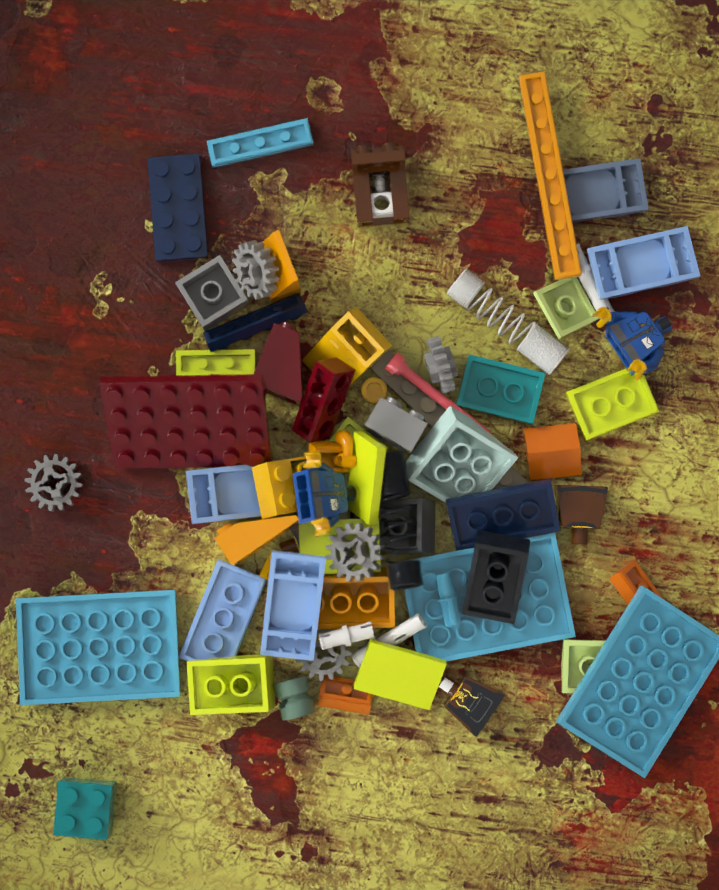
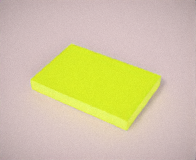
[566,368,659,441]
[348,431,386,525]
[299,518,381,574]
[353,638,447,710]

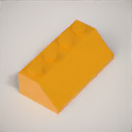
[317,567,395,630]

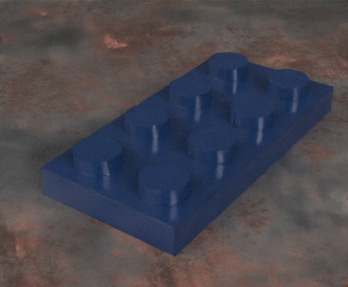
[147,153,208,262]
[446,479,561,551]

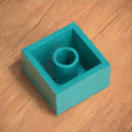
[53,777,116,840]

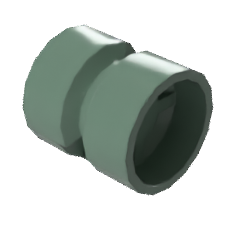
[273,675,316,721]

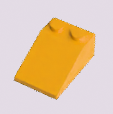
[263,230,301,303]
[214,515,299,566]

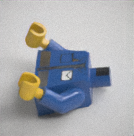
[592,307,672,380]
[293,451,356,537]

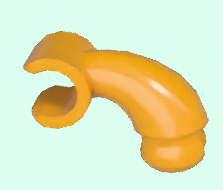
[335,430,356,468]

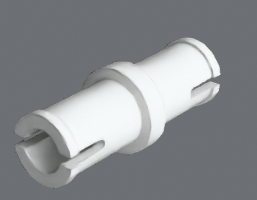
[318,621,375,650]

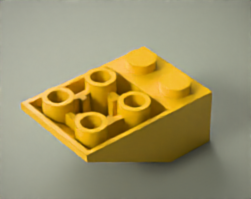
[302,307,393,388]
[252,456,309,519]

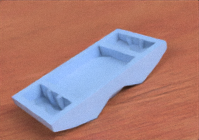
[587,226,700,300]
[186,465,261,524]
[260,550,326,661]

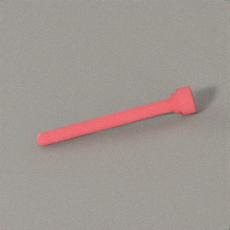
[384,352,491,434]

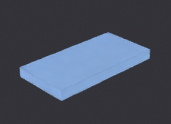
[179,559,267,661]

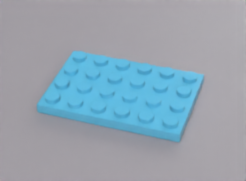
[404,532,576,662]
[556,585,719,778]
[16,590,181,705]

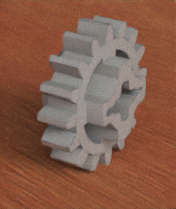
[232,240,279,300]
[423,336,458,394]
[24,454,84,512]
[325,523,384,582]
[295,629,352,681]

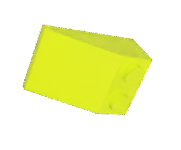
[187,654,276,715]

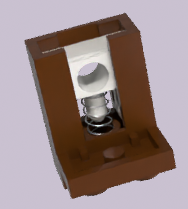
[351,143,410,227]

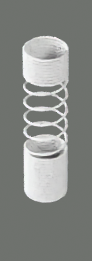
[447,269,569,375]

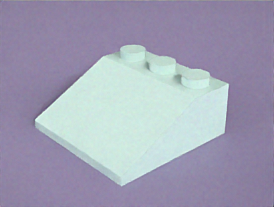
[406,406,518,503]

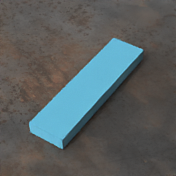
[206,118,314,168]

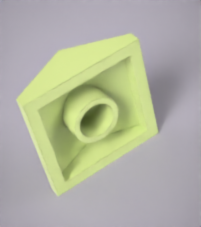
[533,277,599,339]
[561,639,606,693]

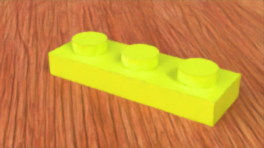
[176,349,256,376]

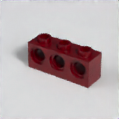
[292,357,355,443]

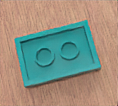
[456,354,545,425]

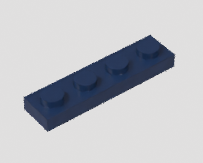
[203,293,308,352]

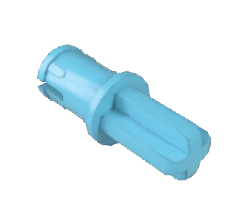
[435,573,461,627]

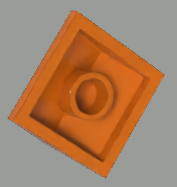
[523,423,582,481]

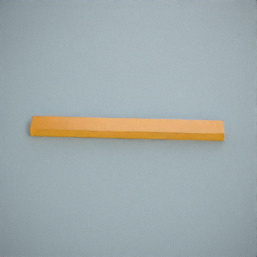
[519,71,582,280]

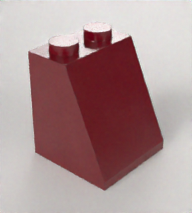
[254,322,303,406]

